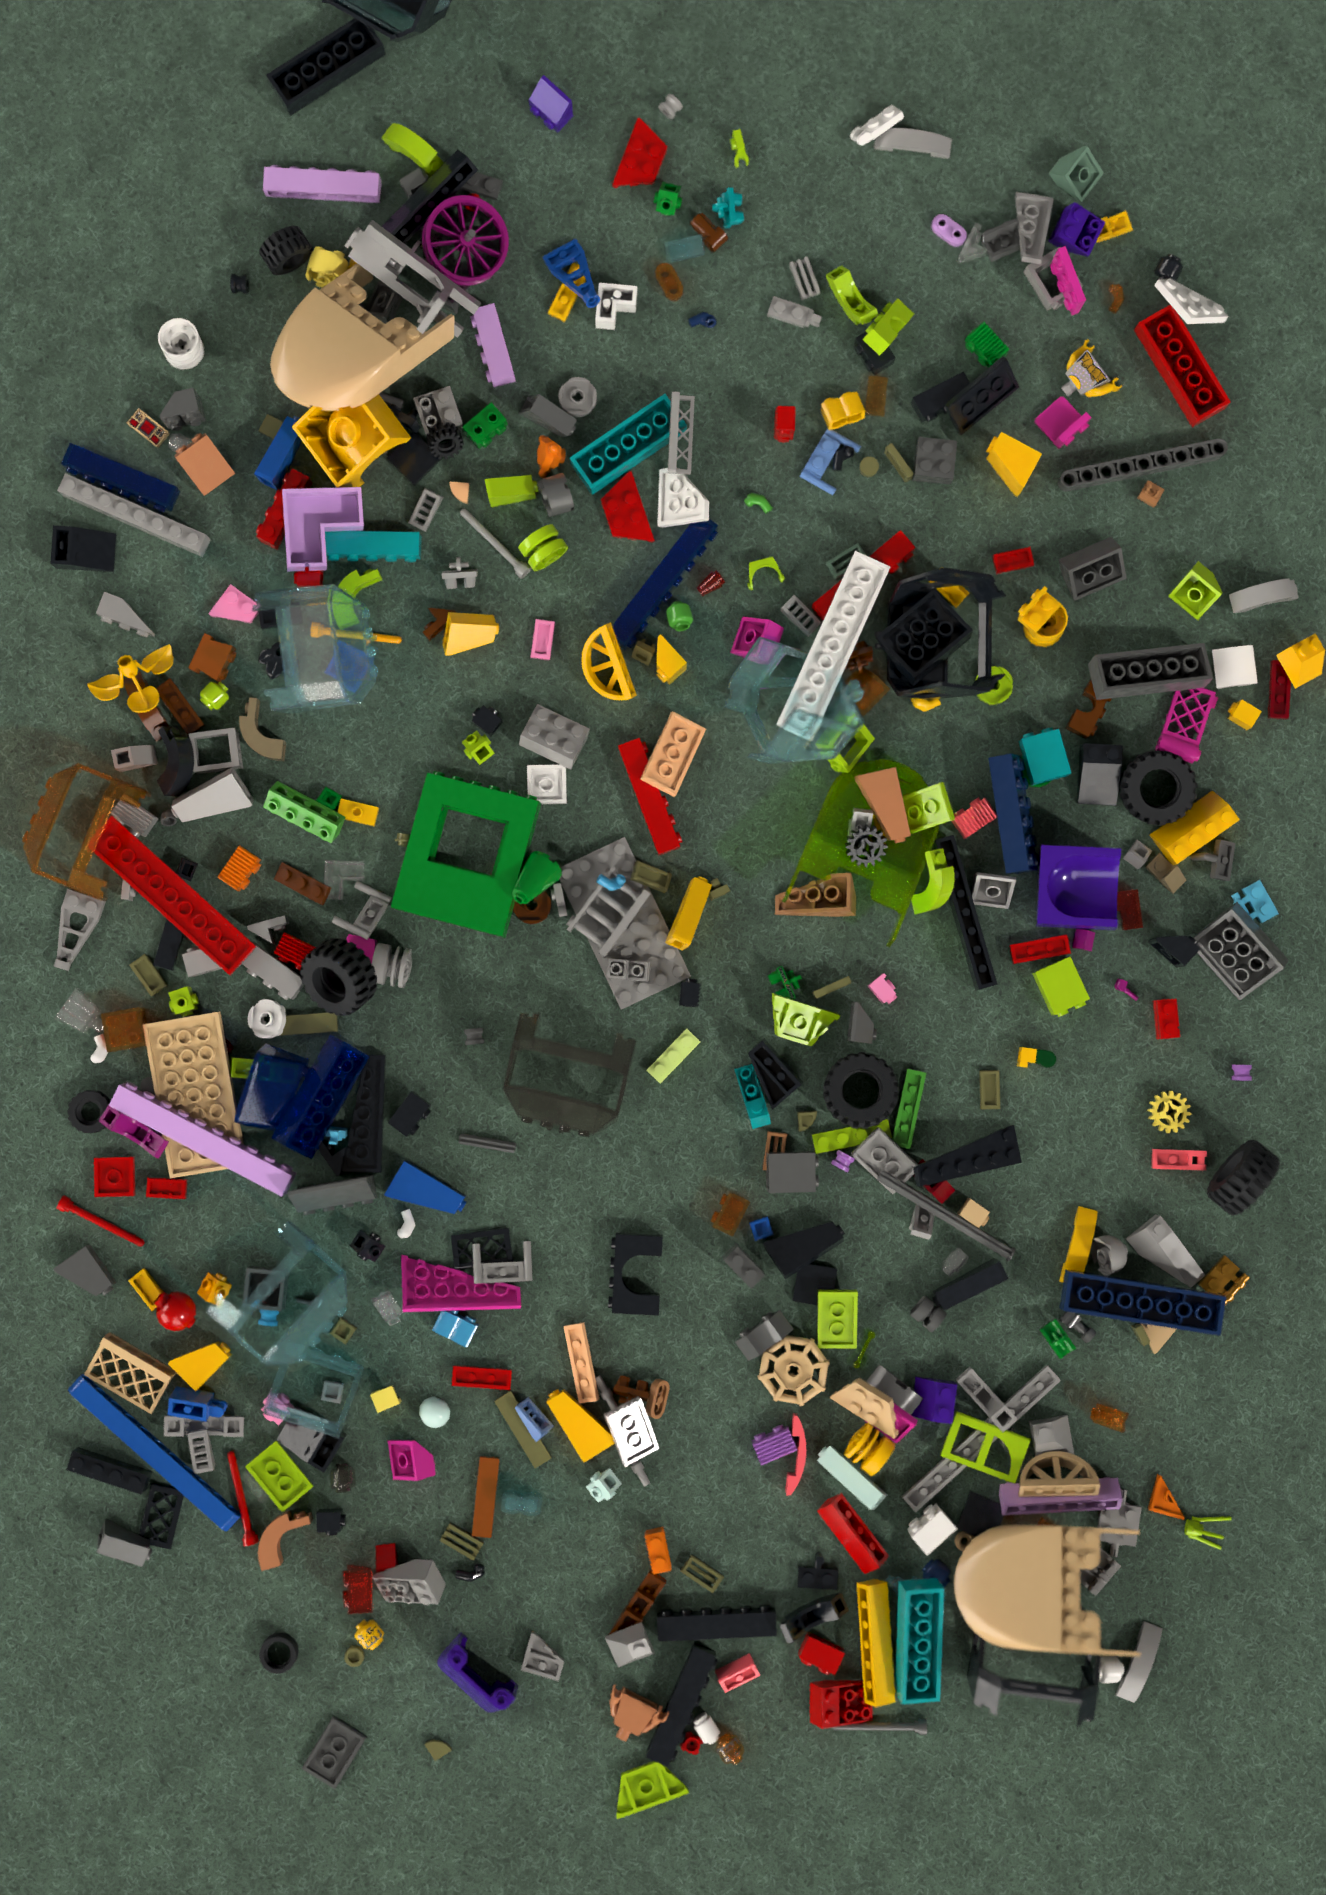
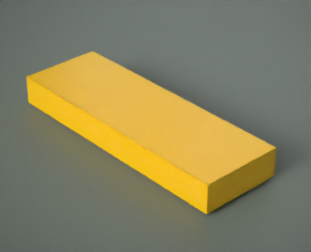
[548,262,586,322]

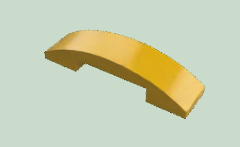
[1059,1206,1098,1283]

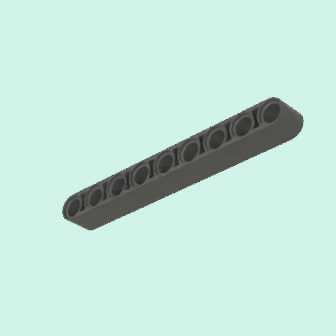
[1057,439,1228,492]

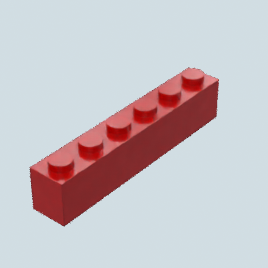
[811,530,916,621]
[618,738,682,856]

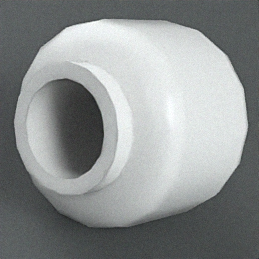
[1093,1656,1124,1684]

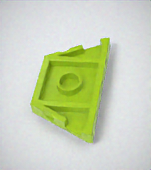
[772,993,840,1046]
[616,1761,689,1819]

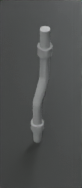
[595,1375,651,1486]

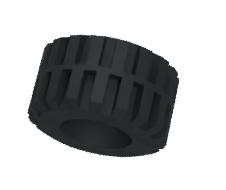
[259,226,313,276]

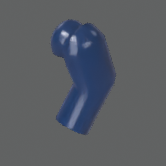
[688,312,717,328]

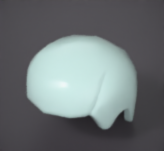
[419,1396,450,1428]

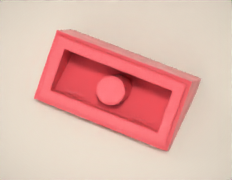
[715,1653,760,1693]

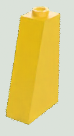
[665,876,712,951]
[547,1389,615,1463]

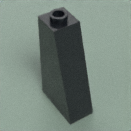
[763,1221,845,1279]
[932,1258,1009,1311]

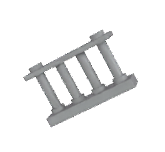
[566,867,651,957]

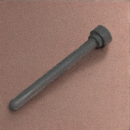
[832,1718,927,1735]

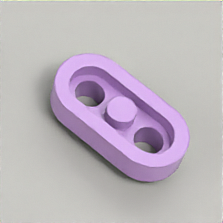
[931,214,966,247]

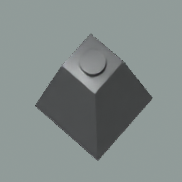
[847,1002,877,1044]

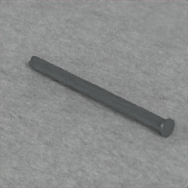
[877,1171,1016,1262]

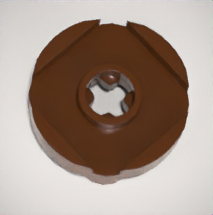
[513,891,552,924]

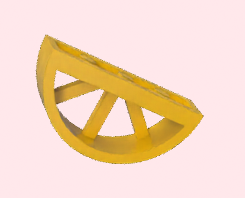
[582,622,637,700]

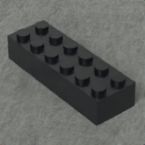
[266,18,386,116]

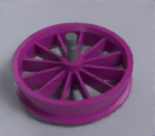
[422,195,509,286]

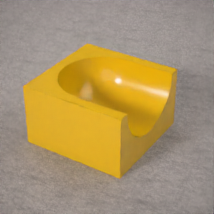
[292,394,411,488]

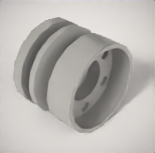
[372,943,412,988]

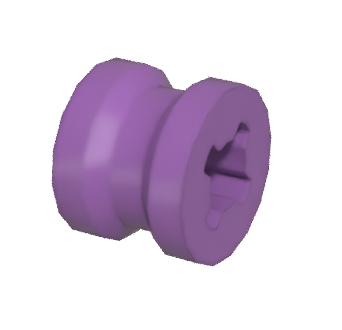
[1232,1065,1252,1081]
[831,1150,855,1173]

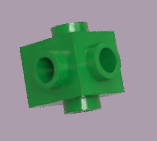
[654,182,682,216]

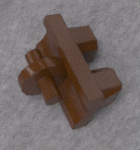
[845,641,873,674]
[613,1375,649,1403]

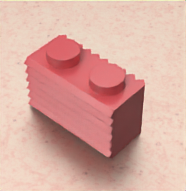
[952,797,997,839]

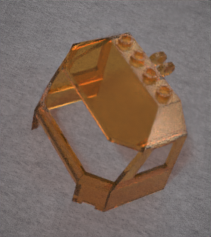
[22,763,152,901]

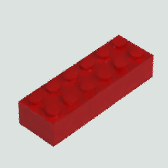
[1134,304,1231,428]

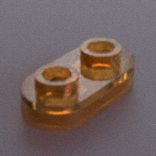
[655,263,683,301]

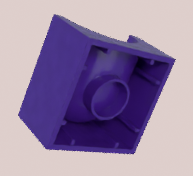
[1036,845,1121,930]

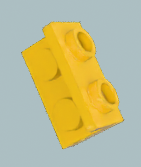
[1017,586,1061,634]

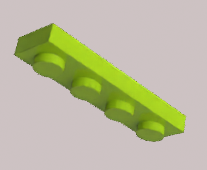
[812,1119,892,1154]

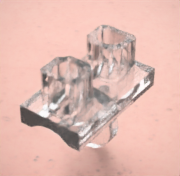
[371,1291,403,1326]

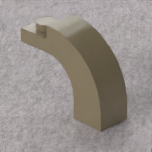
[239,697,286,761]

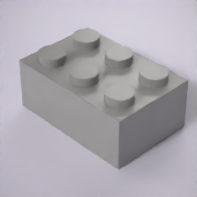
[519,704,590,769]

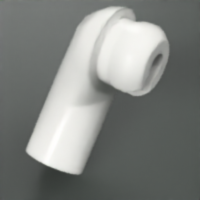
[91,1034,109,1063]
[397,1209,415,1238]

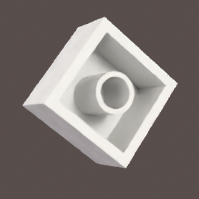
[907,1503,957,1555]

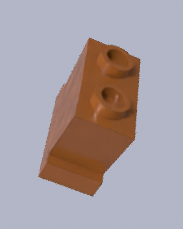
[188,633,237,683]

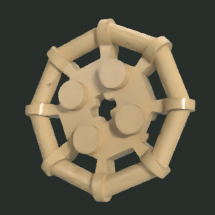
[757,1335,830,1406]

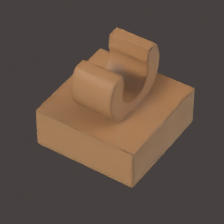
[1138,480,1164,508]

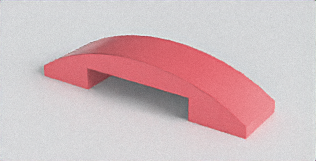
[785,1413,806,1496]

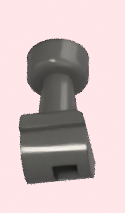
[1059,1311,1096,1343]

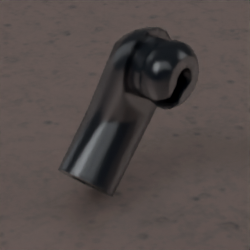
[455,1564,485,1582]

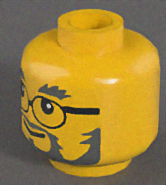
[355,1619,384,1650]

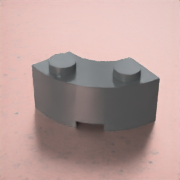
[735,1310,793,1361]
[866,1364,923,1415]

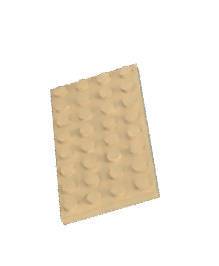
[143,1011,244,1178]

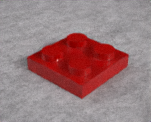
[94,1157,135,1197]

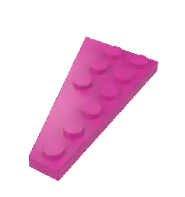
[401,1254,521,1312]

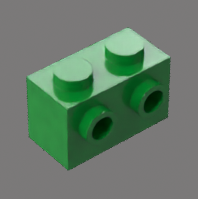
[462,402,508,449]

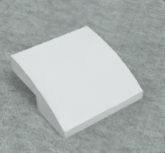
[1212,645,1258,689]

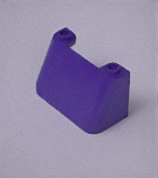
[438,1632,519,1713]

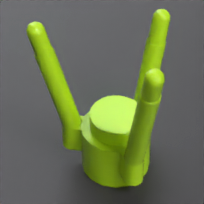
[1184,1516,1232,1550]

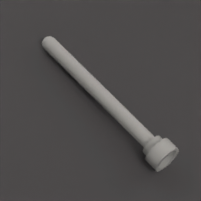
[460,509,531,579]

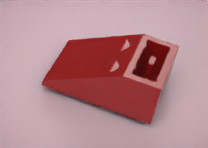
[810,1680,873,1729]

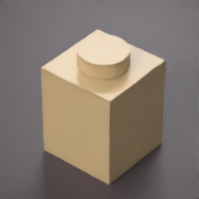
[957,1198,990,1228]

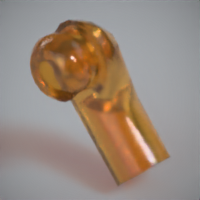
[1109,284,1125,314]

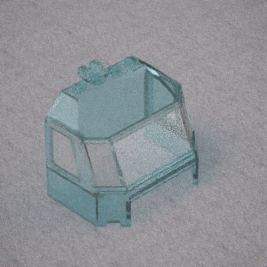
[252,584,379,714]

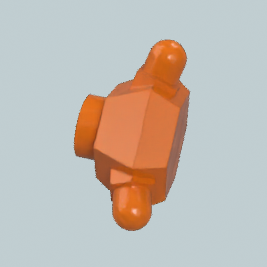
[537,435,566,478]

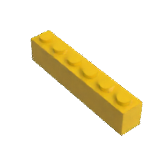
[856,1579,896,1707]

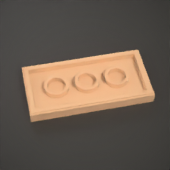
[640,711,706,797]

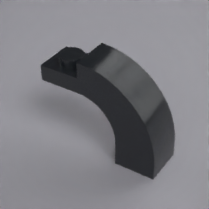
[157,726,194,796]
[780,1592,849,1643]

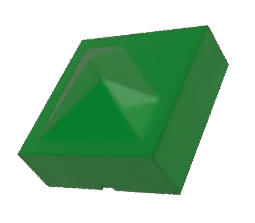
[316,786,342,810]

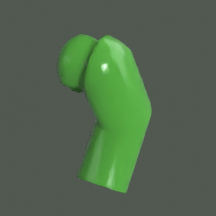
[744,493,773,514]

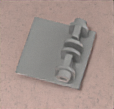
[1080,1548,1121,1596]

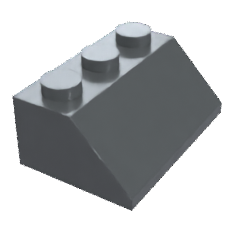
[1059,537,1127,601]

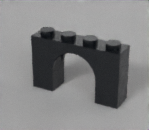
[608,1233,663,1316]

